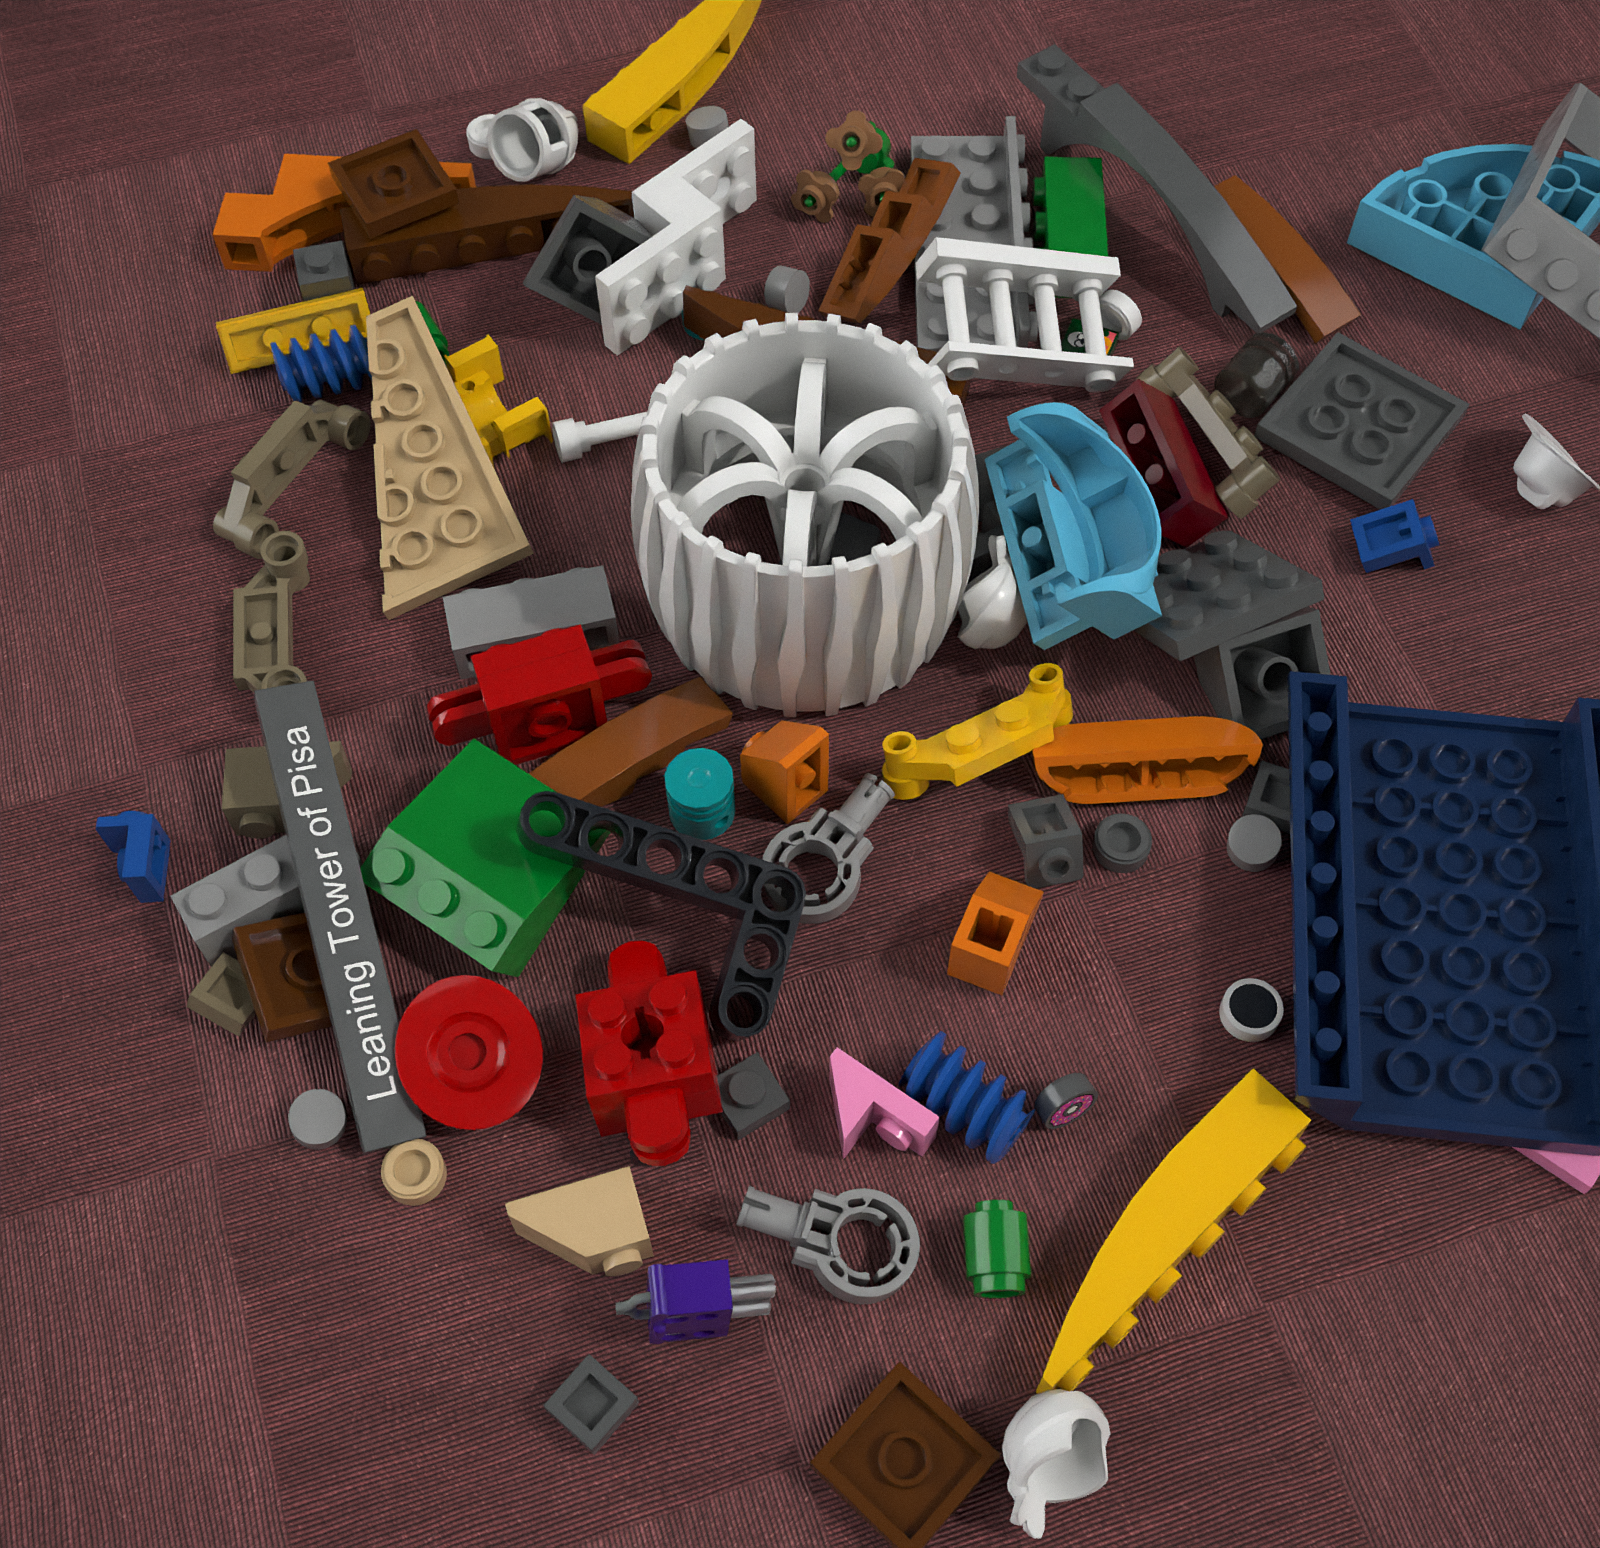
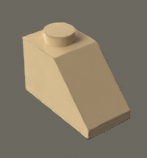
[505,1166,654,1277]

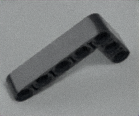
[516,791,806,1041]

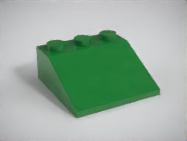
[360,738,610,977]

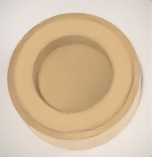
[381,1139,447,1206]

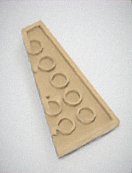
[366,296,534,620]

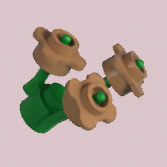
[791,110,904,223]

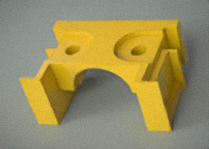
[444,334,553,469]

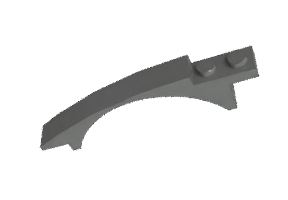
[1016,44,1297,335]

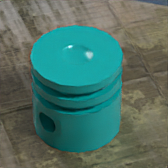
[664,748,736,840]

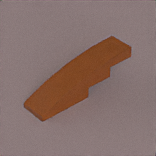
[818,158,961,324]
[1214,175,1361,344]
[529,677,733,807]

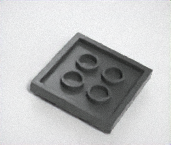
[1254,332,1470,510]
[1133,530,1324,661]

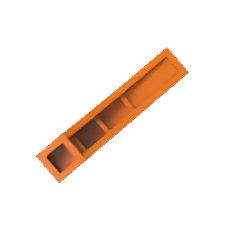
[213,154,476,272]

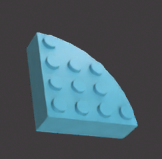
[1347,144,1600,330]

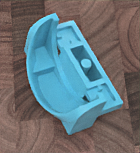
[984,402,1162,650]

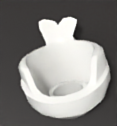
[958,535,1027,649]
[1002,1389,1110,1539]

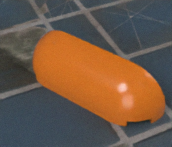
[1032,716,1263,804]

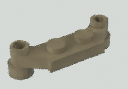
[1136,346,1280,519]
[213,400,371,559]
[233,531,310,693]

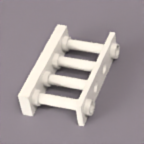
[915,237,1134,393]

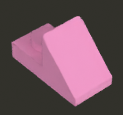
[829,1047,939,1158]

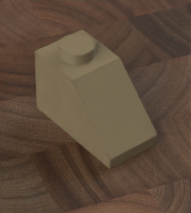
[222,741,352,839]

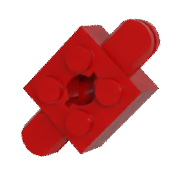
[427,624,652,765]
[575,941,723,1166]

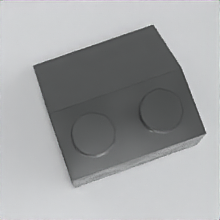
[523,195,652,325]
[1194,606,1331,740]

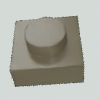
[186,952,256,1037]

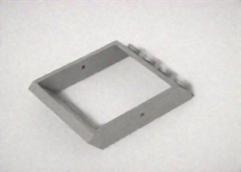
[1481,83,1600,340]

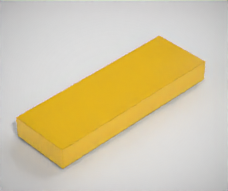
[216,288,370,374]

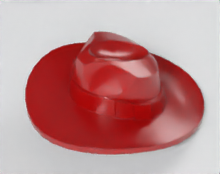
[395,975,543,1130]

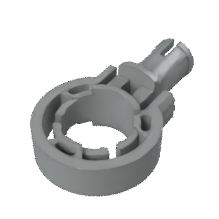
[762,773,895,924]
[736,1186,920,1304]

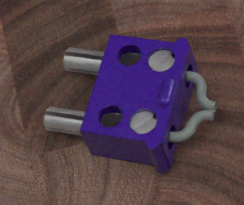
[616,1259,776,1345]

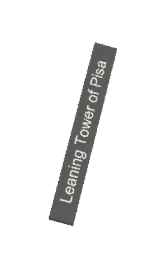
[253,680,426,1155]

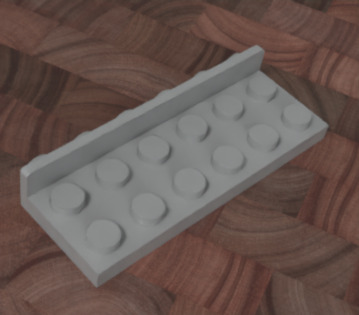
[910,116,1038,352]

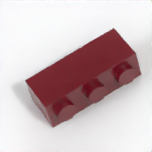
[1099,378,1228,547]

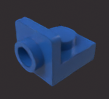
[1350,499,1440,573]
[95,811,171,903]

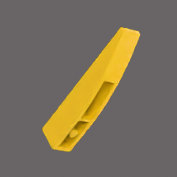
[583,0,762,164]
[1036,1068,1311,1394]

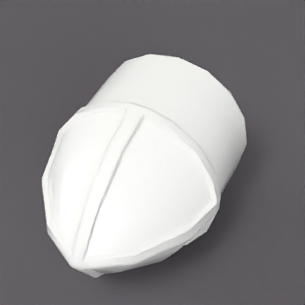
[487,98,578,182]

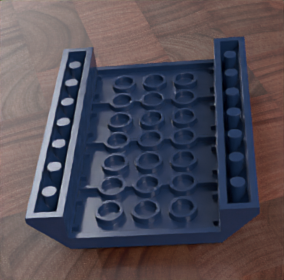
[1288,671,1600,1156]

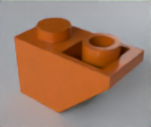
[947,871,1044,996]

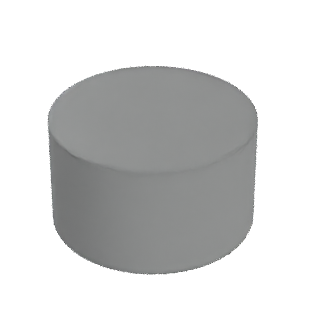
[686,106,729,148]
[764,265,810,313]
[1227,814,1282,872]
[288,1089,347,1150]

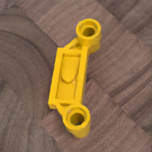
[882,663,1073,800]

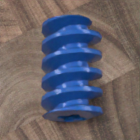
[270,325,372,403]
[898,1031,1036,1164]

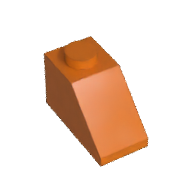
[740,720,829,824]

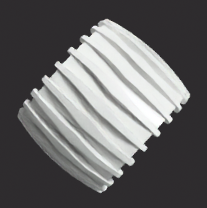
[631,313,979,717]

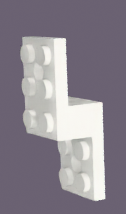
[595,119,757,356]

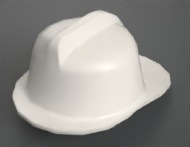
[1513,413,1600,509]

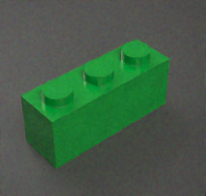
[1032,157,1108,298]

